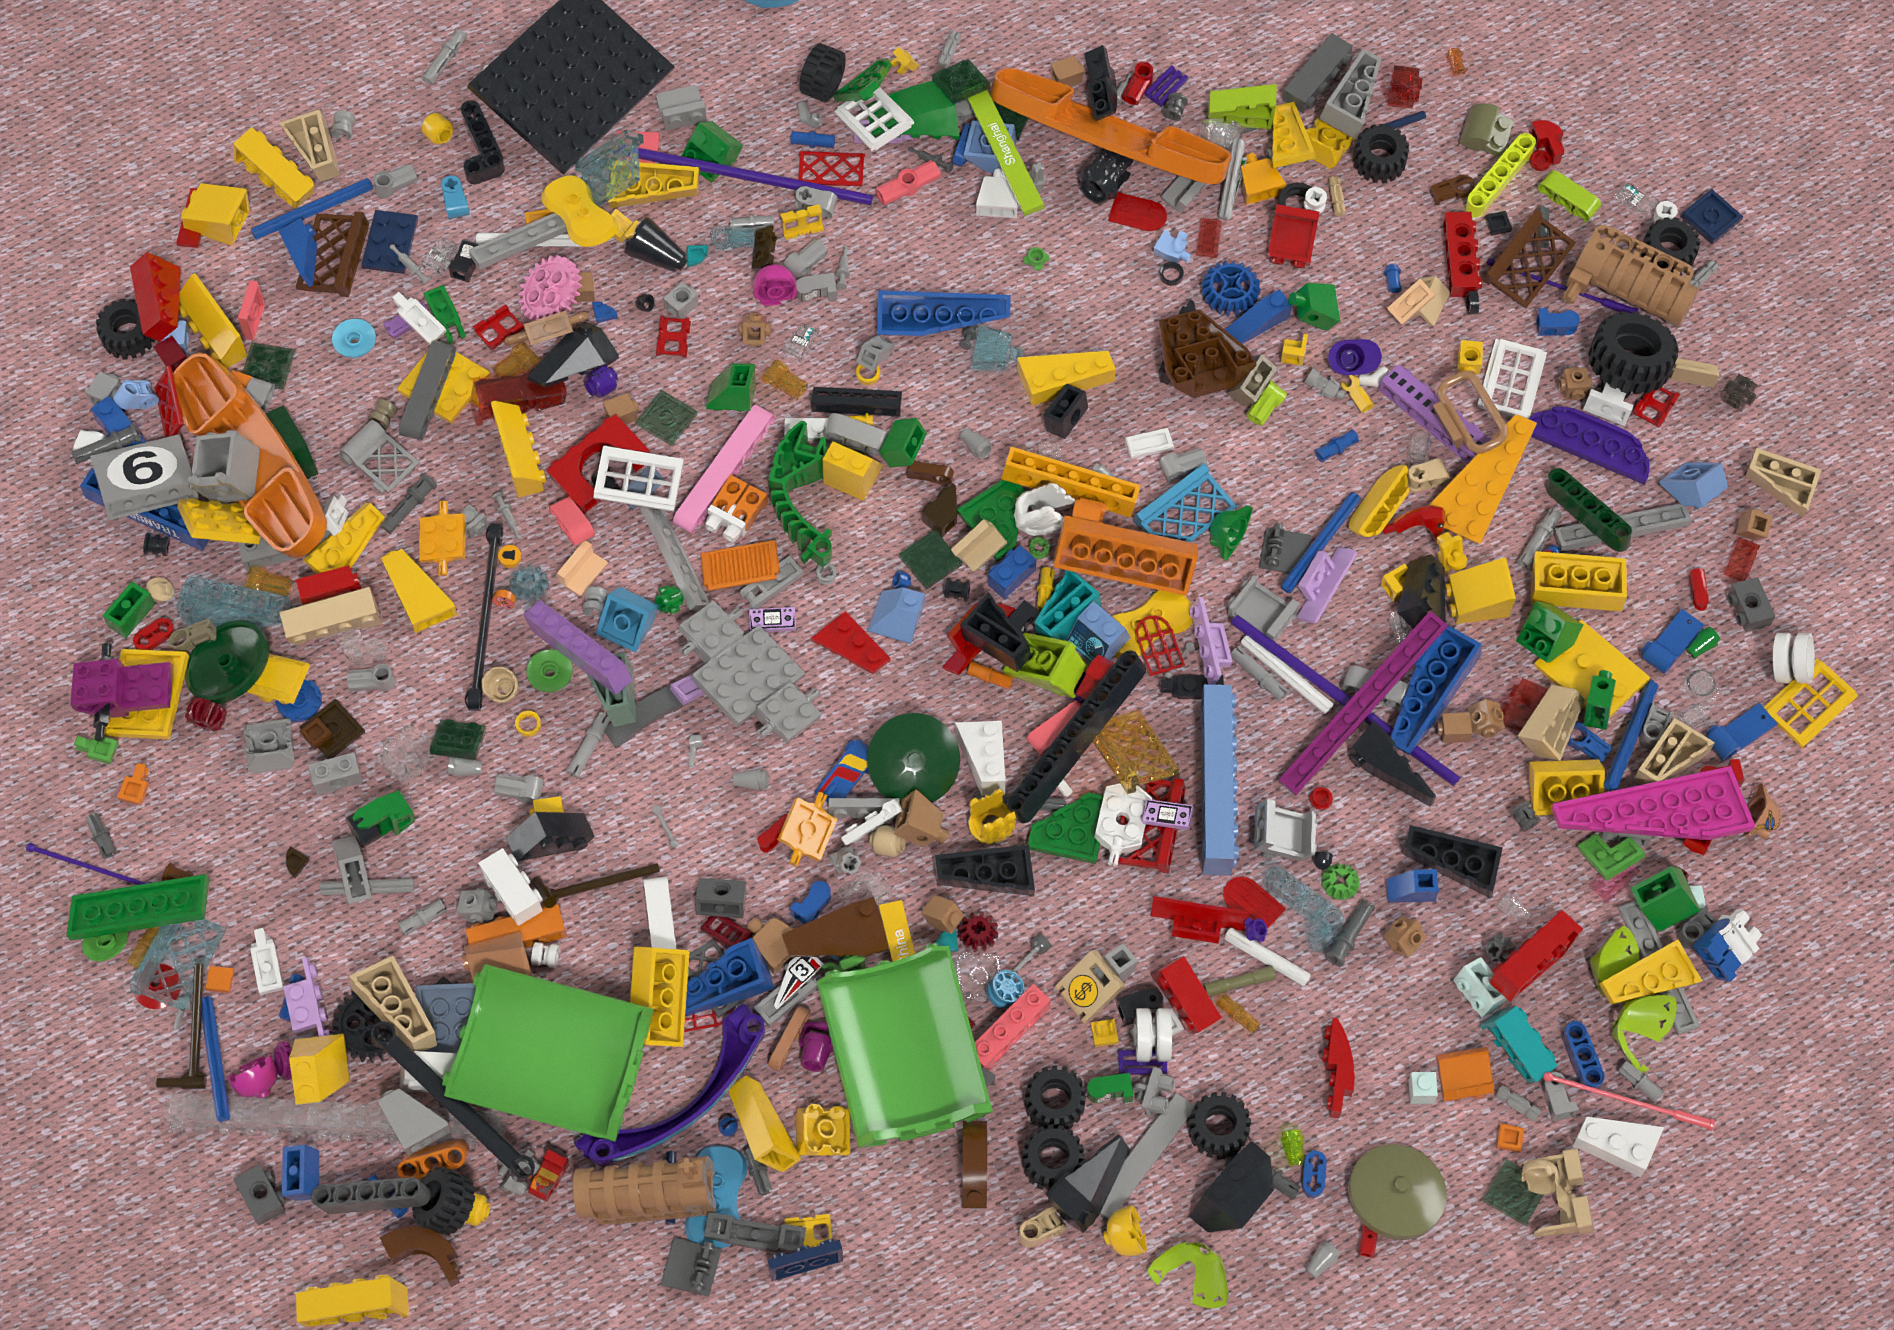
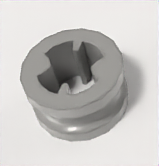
[816,563,837,585]

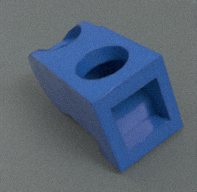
[1536,308,1580,336]
[790,881,831,924]

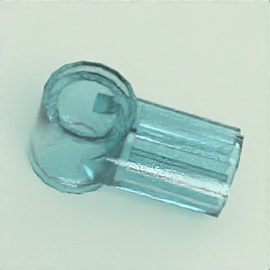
[710,226,755,250]

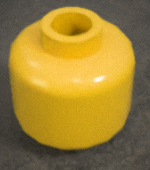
[421,113,454,145]
[464,1193,491,1226]

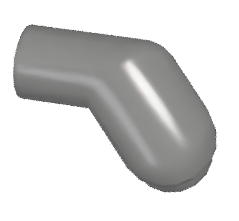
[797,102,822,128]

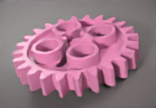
[518,255,582,321]

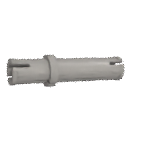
[421,29,467,86]
[1517,508,1562,570]
[1231,646,1289,702]
[565,712,611,779]

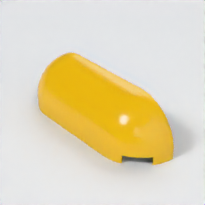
[1348,465,1410,537]

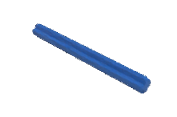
[251,178,373,239]
[1281,492,1361,593]
[1604,680,1659,792]
[201,996,230,1122]

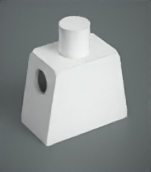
[976,168,1018,218]

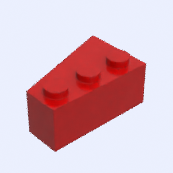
[1150,956,1222,1034]

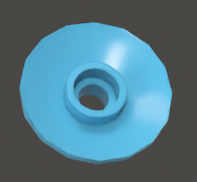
[332,319,376,358]

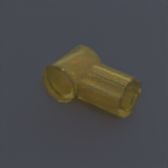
[493,342,540,384]
[761,360,808,400]
[243,567,292,599]

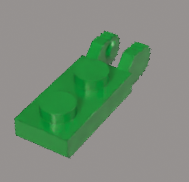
[423,285,466,344]

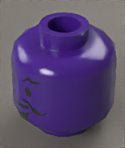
[584,366,618,398]

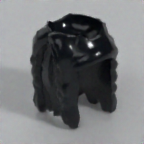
[1080,148,1134,205]

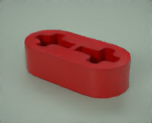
[133,618,174,650]

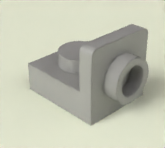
[458,504,488,538]

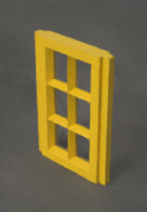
[1764,659,1858,748]

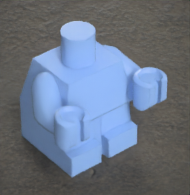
[1154,230,1192,263]

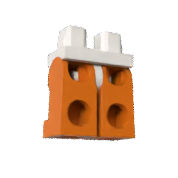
[705,474,768,543]

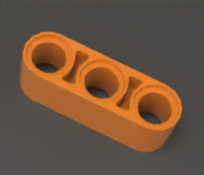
[397,1139,470,1179]

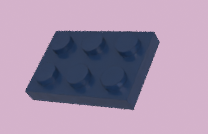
[361,210,418,274]
[767,1239,843,1282]

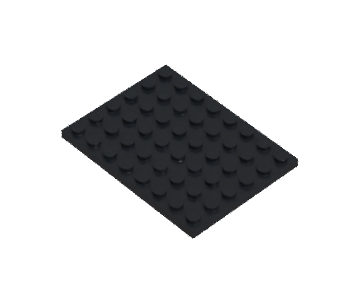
[467,0,675,175]

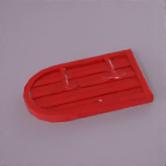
[1108,192,1167,231]
[1223,876,1286,929]

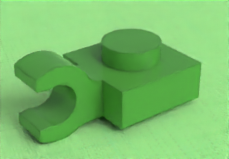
[74,736,119,765]
[822,955,865,972]

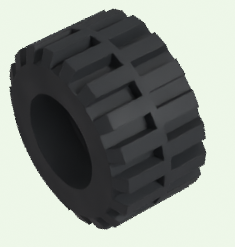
[799,43,846,103]
[1353,124,1409,183]
[1641,217,1700,276]
[96,298,155,360]
[1024,1065,1086,1130]
[1188,1092,1251,1159]
[1022,1124,1084,1191]
[412,1166,475,1235]

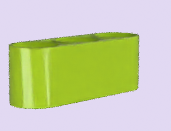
[1538,170,1602,223]

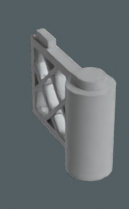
[339,420,420,494]

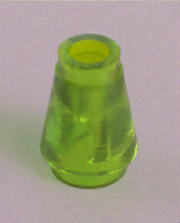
[1280,1129,1304,1166]

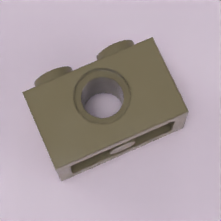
[1227,354,1277,406]

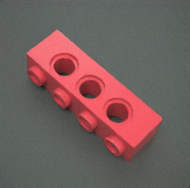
[975,984,1051,1070]

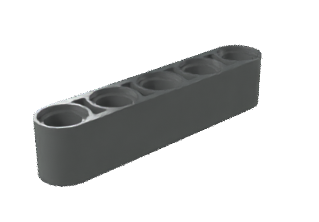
[399,341,456,440]
[311,1177,431,1214]

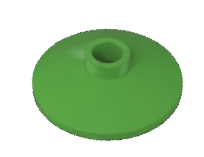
[526,649,573,693]
[82,932,128,962]

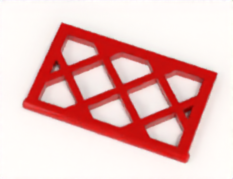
[798,151,865,187]
[154,366,184,438]

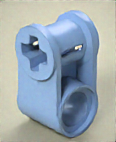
[113,380,159,410]

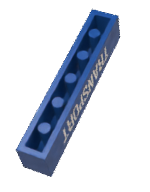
[80,468,210,551]

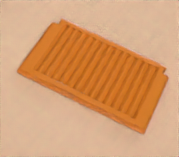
[701,540,780,591]

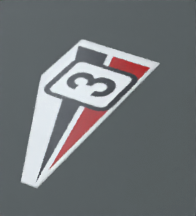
[774,957,824,1009]

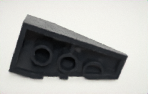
[528,322,619,387]
[1349,721,1436,807]
[1046,1135,1130,1233]

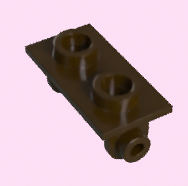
[751,226,777,269]

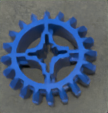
[1201,260,1261,317]

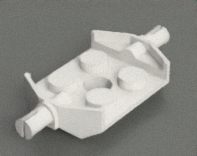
[1094,769,1152,867]

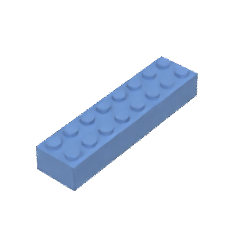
[1201,684,1239,875]

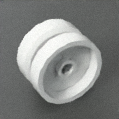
[1773,633,1815,683]
[1134,1008,1172,1062]

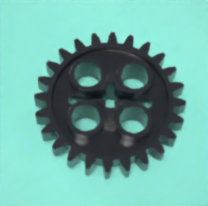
[332,991,392,1063]

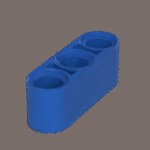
[1562,1021,1605,1093]

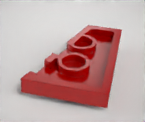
[811,611,890,674]

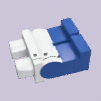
[1693,909,1762,982]

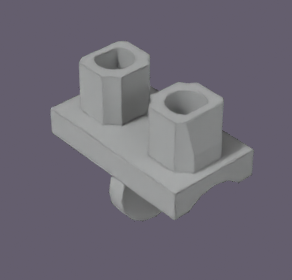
[1132,1067,1175,1117]
[497,1150,541,1196]

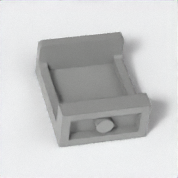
[1227,575,1300,642]
[1254,799,1317,861]

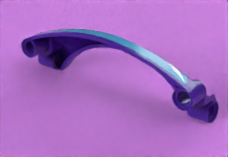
[574,1003,765,1167]

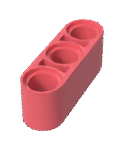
[549,496,595,546]
[1027,700,1082,756]

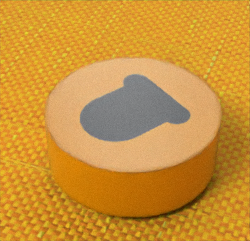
[498,545,522,568]

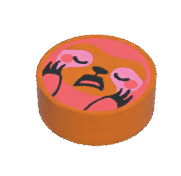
[492,589,516,609]

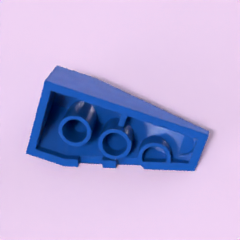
[685,938,775,1016]

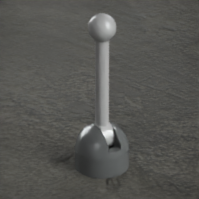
[1005,933,1052,978]

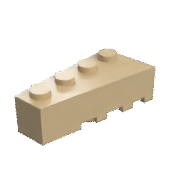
[279,587,382,645]
[349,956,437,1052]

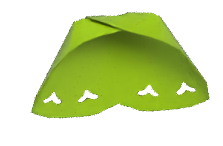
[1590,925,1639,1003]
[1611,995,1677,1073]
[1147,1242,1229,1309]

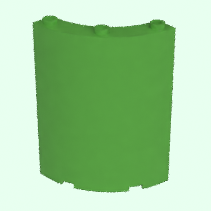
[817,943,993,1148]
[442,964,654,1142]

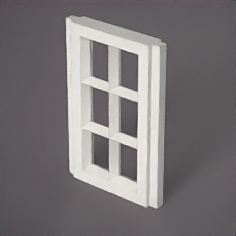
[834,87,914,151]
[1477,339,1547,419]
[593,446,684,512]

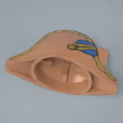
[1743,783,1781,840]

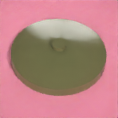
[1348,1144,1447,1240]

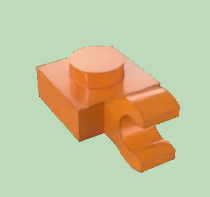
[117,763,149,806]

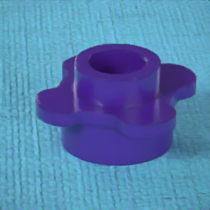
[1245,918,1268,943]

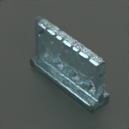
[575,130,644,207]
[130,919,226,1012]

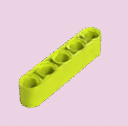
[1465,133,1536,218]

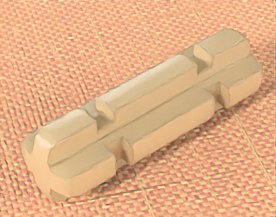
[1328,176,1346,216]

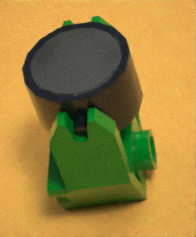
[345,791,415,848]

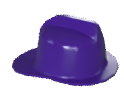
[1328,339,1382,375]

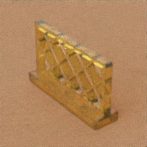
[1093,710,1179,794]

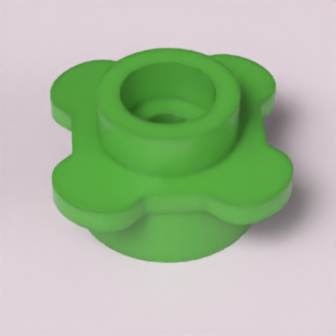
[1024,247,1049,271]

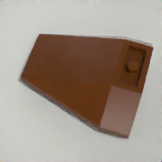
[1159,309,1257,398]

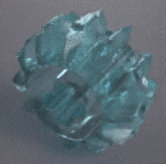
[510,564,549,604]

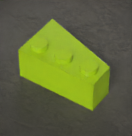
[1207,84,1277,129]

